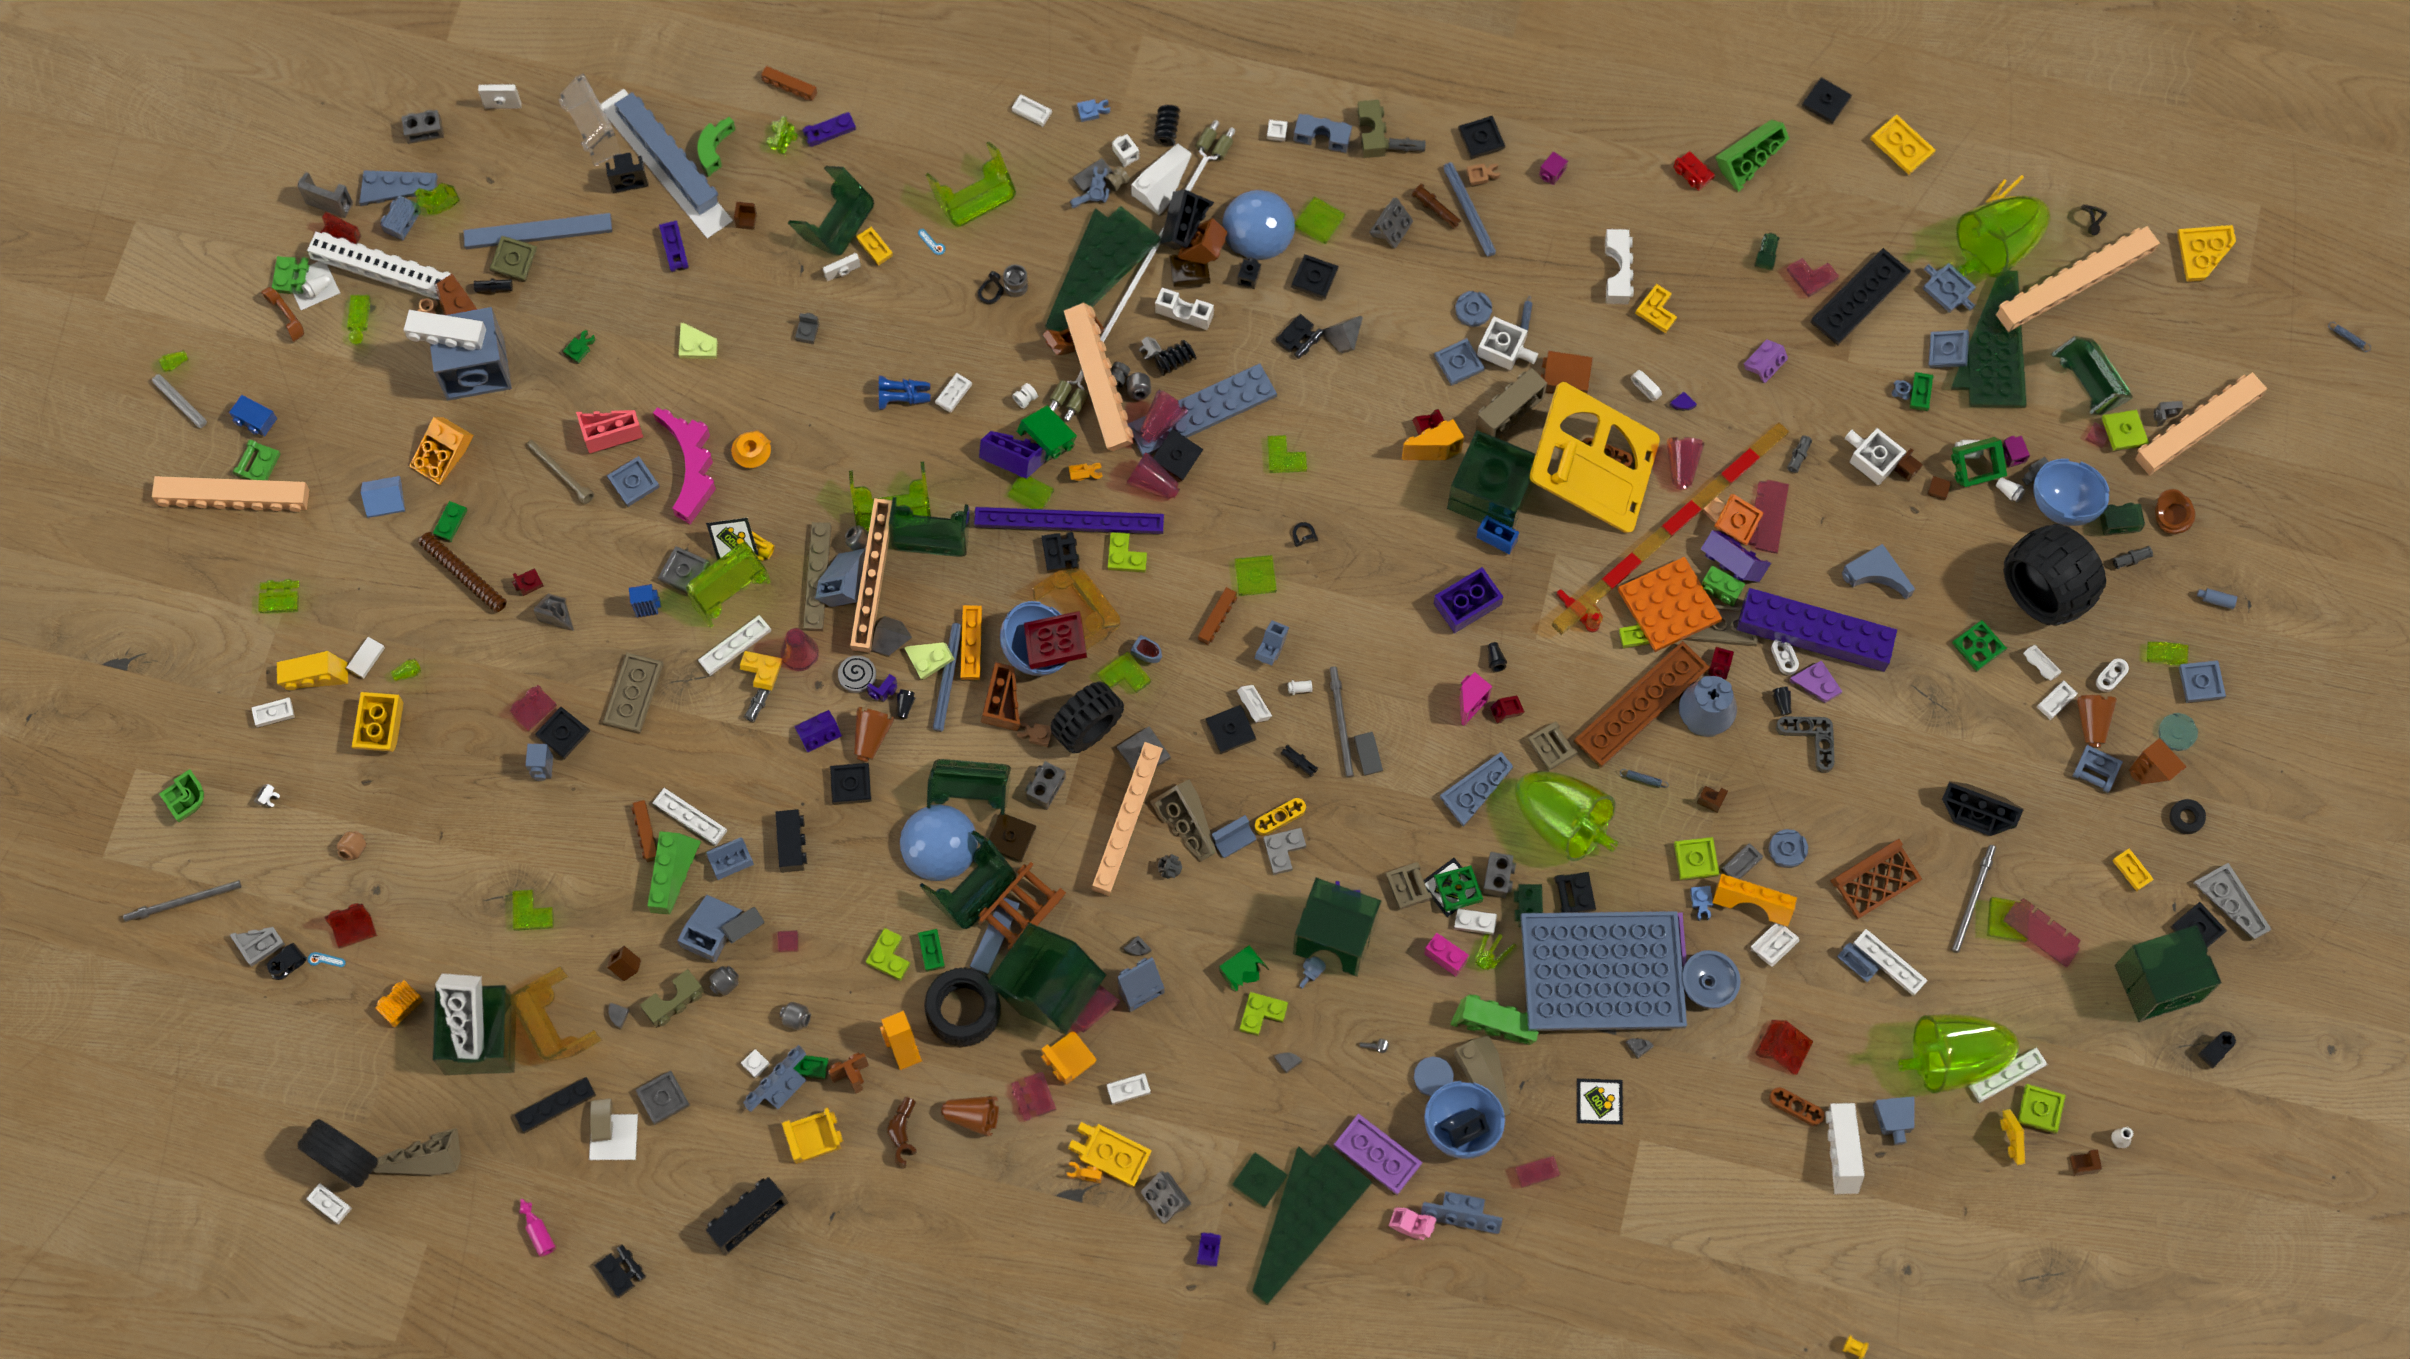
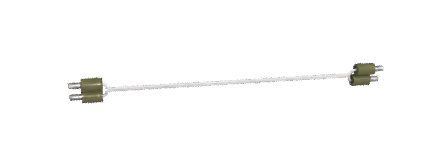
[1050,120,1235,422]

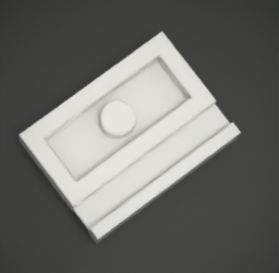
[1751,923,1799,967]

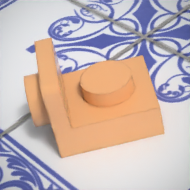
[1703,497,1725,524]

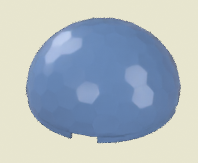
[1222,190,1295,260]
[2033,459,2110,526]
[1000,601,1067,676]
[900,805,978,881]
[1425,1081,1505,1159]

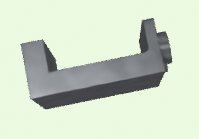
[298,172,353,218]

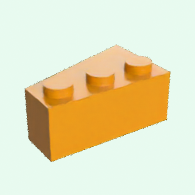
[880,1011,922,1070]

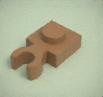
[1466,164,1500,186]
[1017,723,1052,747]

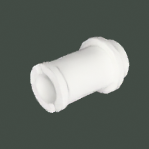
[1288,680,1312,695]

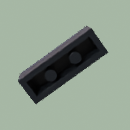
[775,809,807,873]

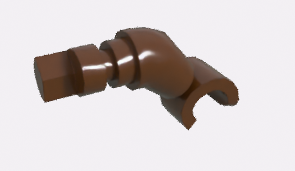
[887,1096,917,1168]

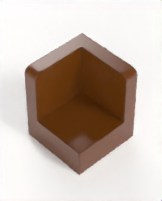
[734,202,757,230]
[1894,448,1923,482]
[1697,786,1728,813]
[607,945,641,981]
[2070,1149,2102,1176]

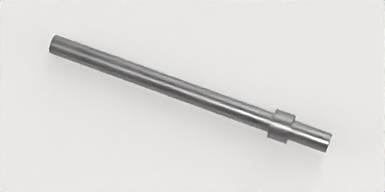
[1330,667,1354,778]
[1951,845,1996,953]
[123,880,242,922]

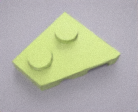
[679,323,718,359]
[905,642,955,680]

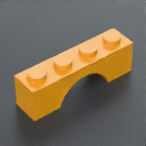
[1712,874,1797,927]

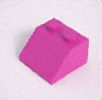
[1459,672,1492,726]

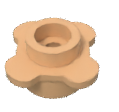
[418,298,438,314]

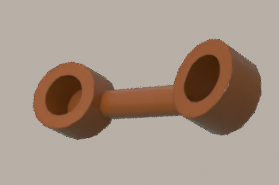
[261,287,304,342]

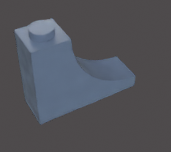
[1842,544,1915,600]

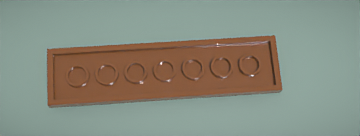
[1574,641,1710,768]

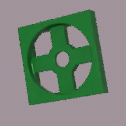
[1952,620,2007,671]
[1434,865,1483,912]

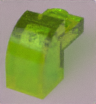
[414,183,460,215]

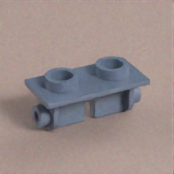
[1837,942,1880,983]

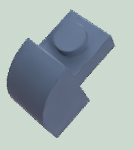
[1254,620,1289,666]

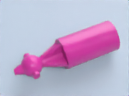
[519,1199,556,1257]

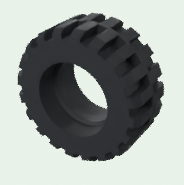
[1050,681,1124,753]

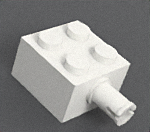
[1477,316,1539,371]
[1845,428,1906,485]

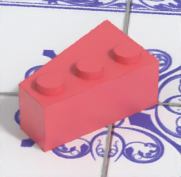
[576,410,643,454]

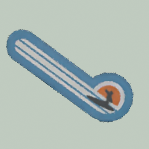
[918,229,945,255]
[308,952,346,967]

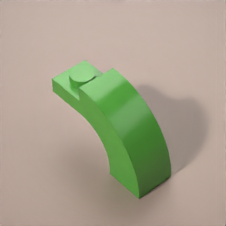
[698,117,736,177]

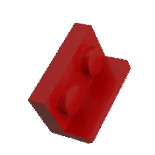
[1673,151,1715,191]

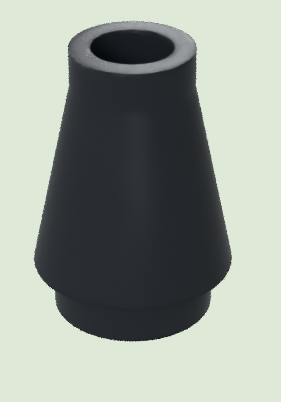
[1487,642,1507,672]
[1772,686,1792,716]
[896,689,916,719]

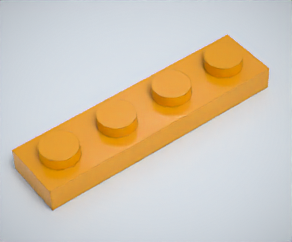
[961,605,982,680]

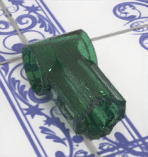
[1755,233,1780,271]

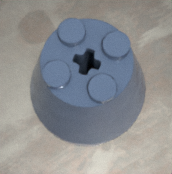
[1679,676,1737,737]

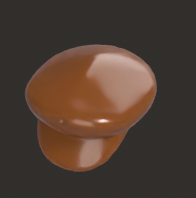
[2155,489,2195,534]

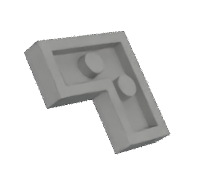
[1263,828,1306,875]

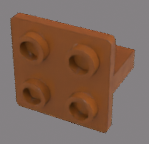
[828,1053,869,1093]

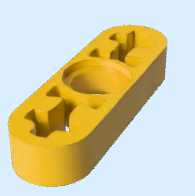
[1255,798,1306,836]

